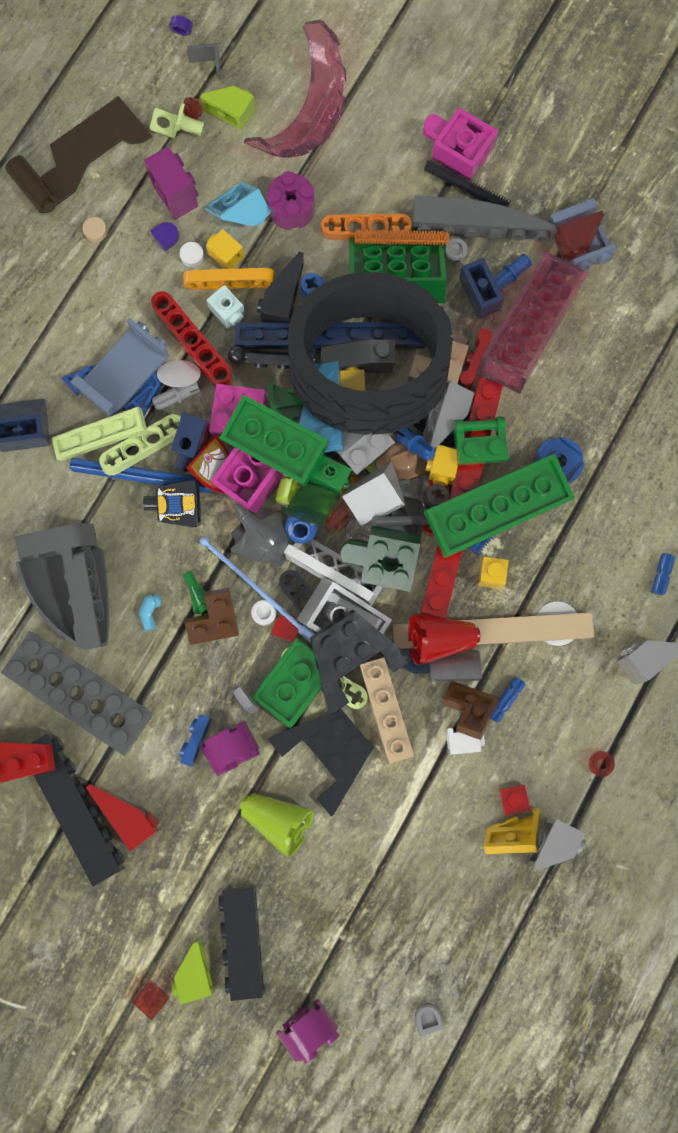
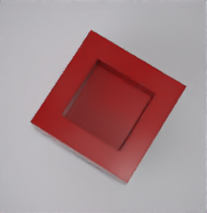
[499,785,531,815]

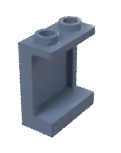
[548,198,617,274]

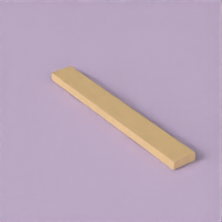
[393,613,594,650]

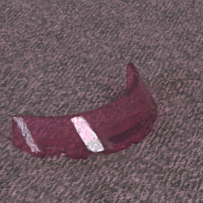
[243,19,346,158]

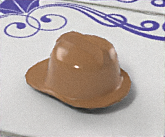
[376,443,428,482]

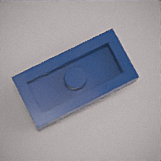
[179,715,212,767]

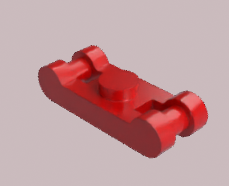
[458,328,492,390]

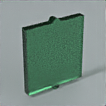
[284,483,340,527]

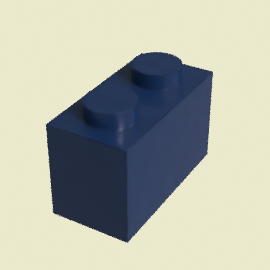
[459,257,504,319]

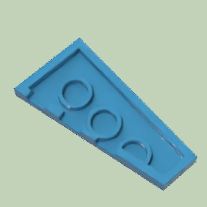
[299,361,343,452]

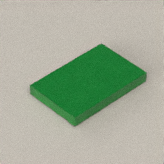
[251,637,321,729]

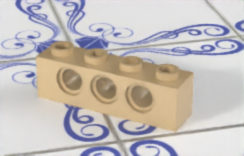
[360,658,414,765]

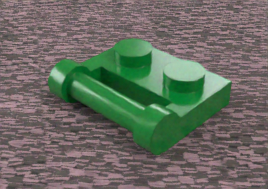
[454,416,509,465]

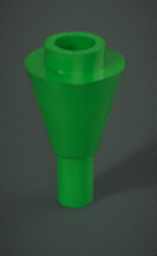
[183,571,208,615]

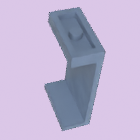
[71,318,169,417]

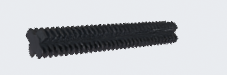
[424,159,511,207]

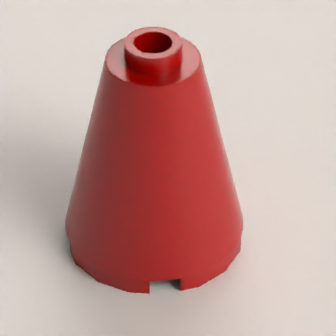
[408,614,481,665]

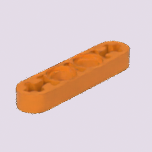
[321,214,412,240]

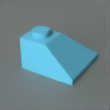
[204,181,271,226]

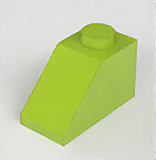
[200,86,256,131]
[172,939,215,1005]

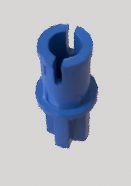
[494,253,532,291]
[396,428,435,461]

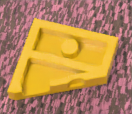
[484,808,541,854]

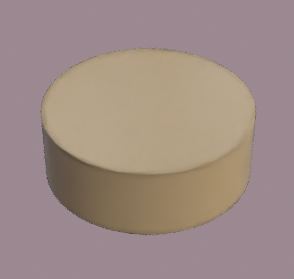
[82,217,107,242]

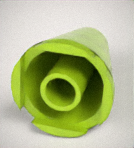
[240,793,314,857]

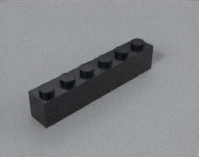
[32,734,125,887]

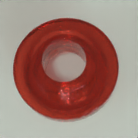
[183,97,202,120]
[588,751,615,777]

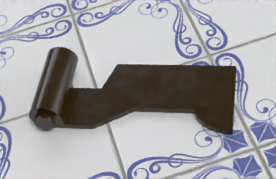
[5,96,152,213]

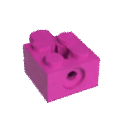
[423,107,499,181]

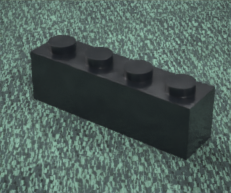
[218,886,264,1001]

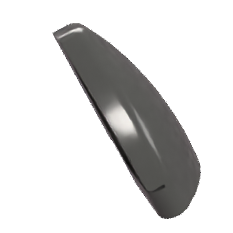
[15,523,109,650]

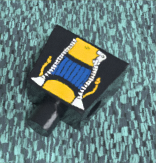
[143,478,201,527]

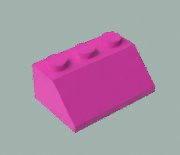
[210,447,284,514]

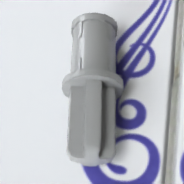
[152,382,200,410]

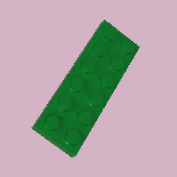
[424,454,575,558]

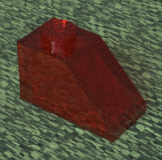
[554,211,604,262]

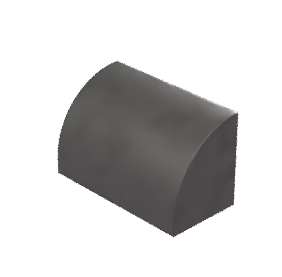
[429,651,482,682]

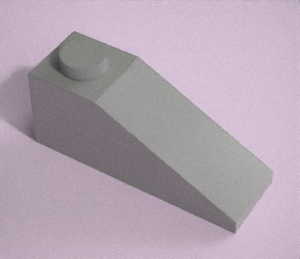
[422,381,474,448]

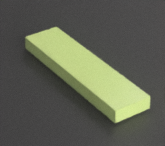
[51,407,147,462]

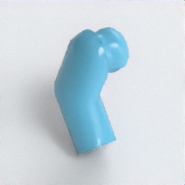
[139,594,161,631]

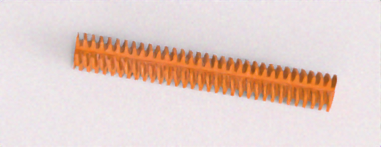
[355,230,450,246]

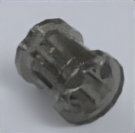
[420,484,449,510]

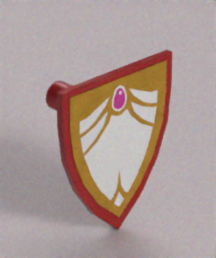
[186,435,229,494]

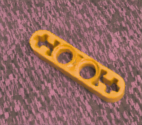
[183,268,275,290]

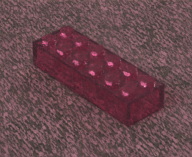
[477,251,588,394]

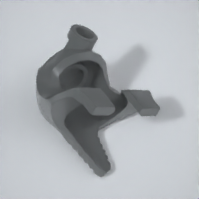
[230,504,288,567]

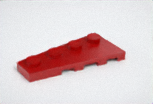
[0,742,56,784]

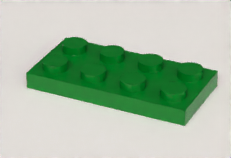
[219,394,330,486]

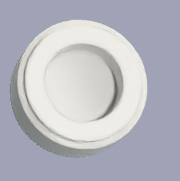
[180,242,204,267]
[251,600,277,626]

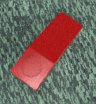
[86,784,159,851]

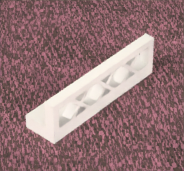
[284,539,383,606]

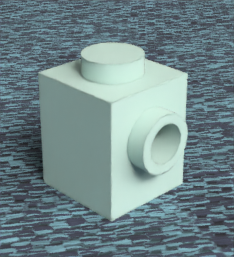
[206,285,245,329]

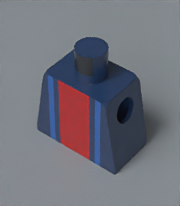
[171,412,211,472]

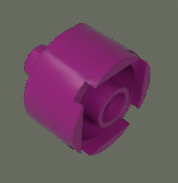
[267,171,315,230]
[200,721,260,776]
[276,999,339,1064]

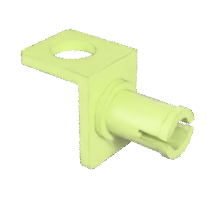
[150,103,204,139]

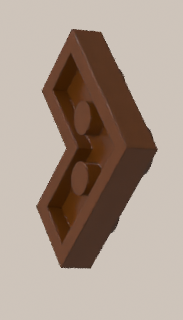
[185,588,239,645]
[442,681,499,740]

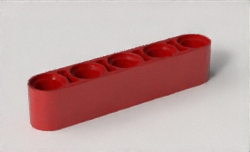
[151,291,233,388]

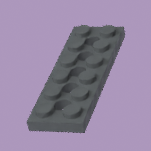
[1,631,154,756]

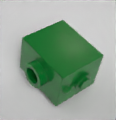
[310,455,352,498]

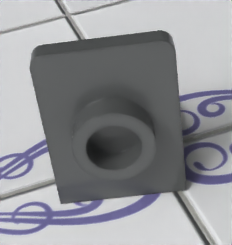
[187,43,222,80]

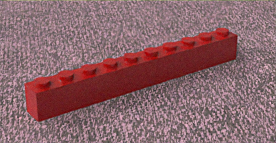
[420,378,503,618]

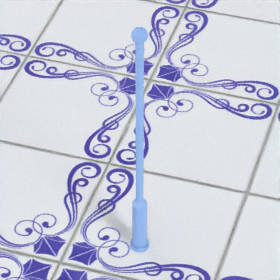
[200,536,315,643]

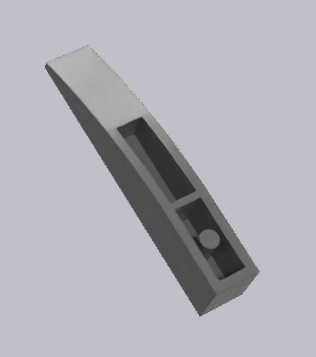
[412,196,556,242]

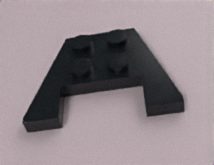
[310,609,412,715]
[267,709,374,816]

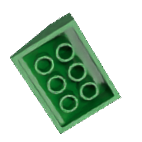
[349,238,447,304]

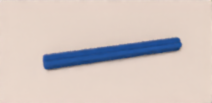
[70,457,212,493]

